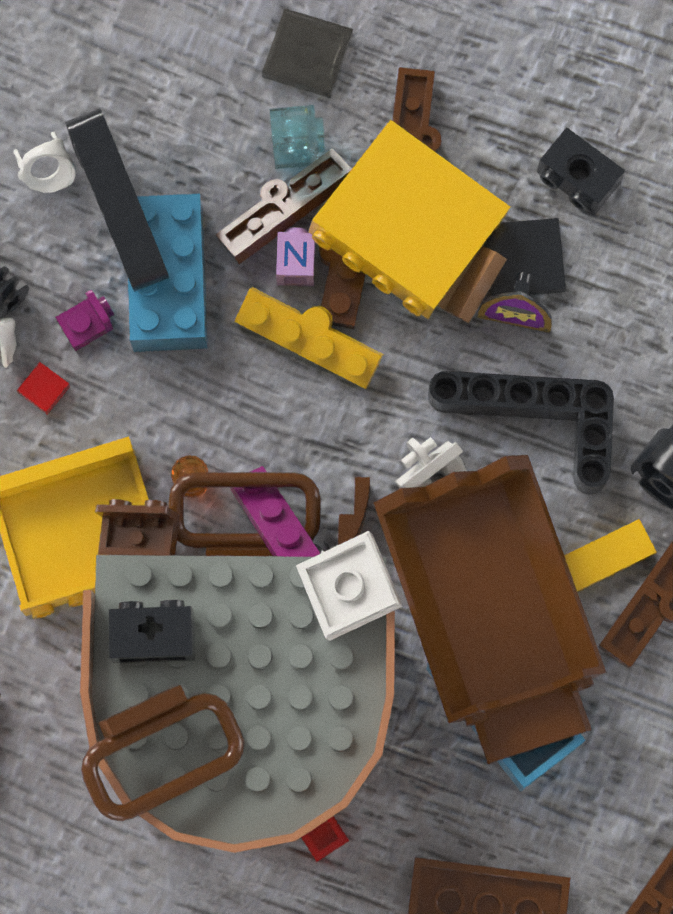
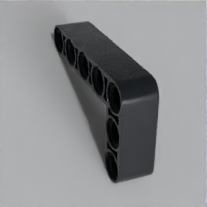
[65,108,169,292]
[428,371,614,495]

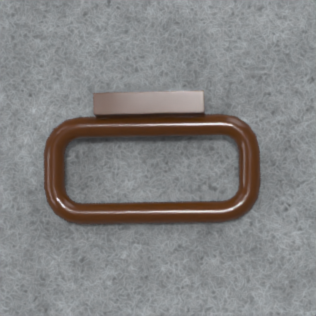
[169,472,321,556]
[81,685,244,821]

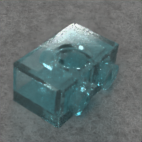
[269,105,325,169]

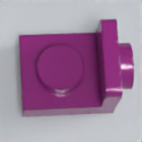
[55,290,114,351]

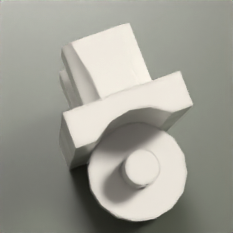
[395,437,467,488]

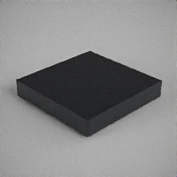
[486,218,566,297]

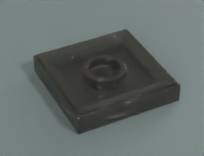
[262,8,353,98]

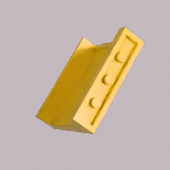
[308,120,510,319]
[0,436,149,619]

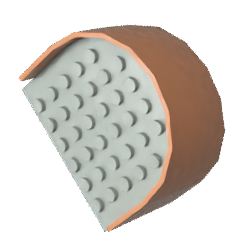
[80,555,395,853]

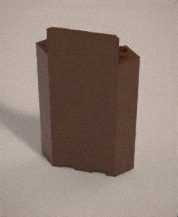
[374,455,607,764]

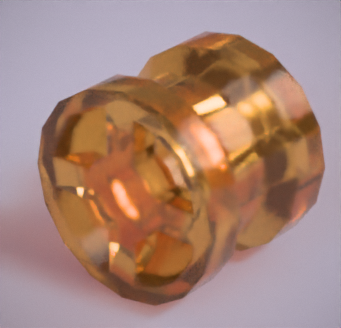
[171,455,208,498]

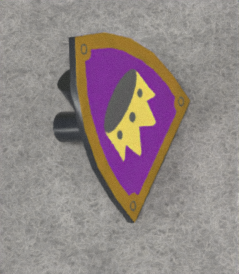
[477,272,552,333]

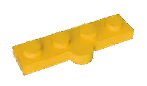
[234,287,384,389]

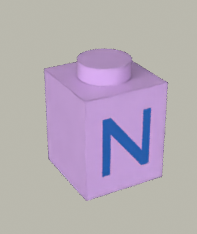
[276,228,316,286]

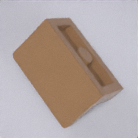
[437,246,507,323]

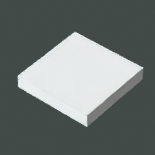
[296,531,403,641]

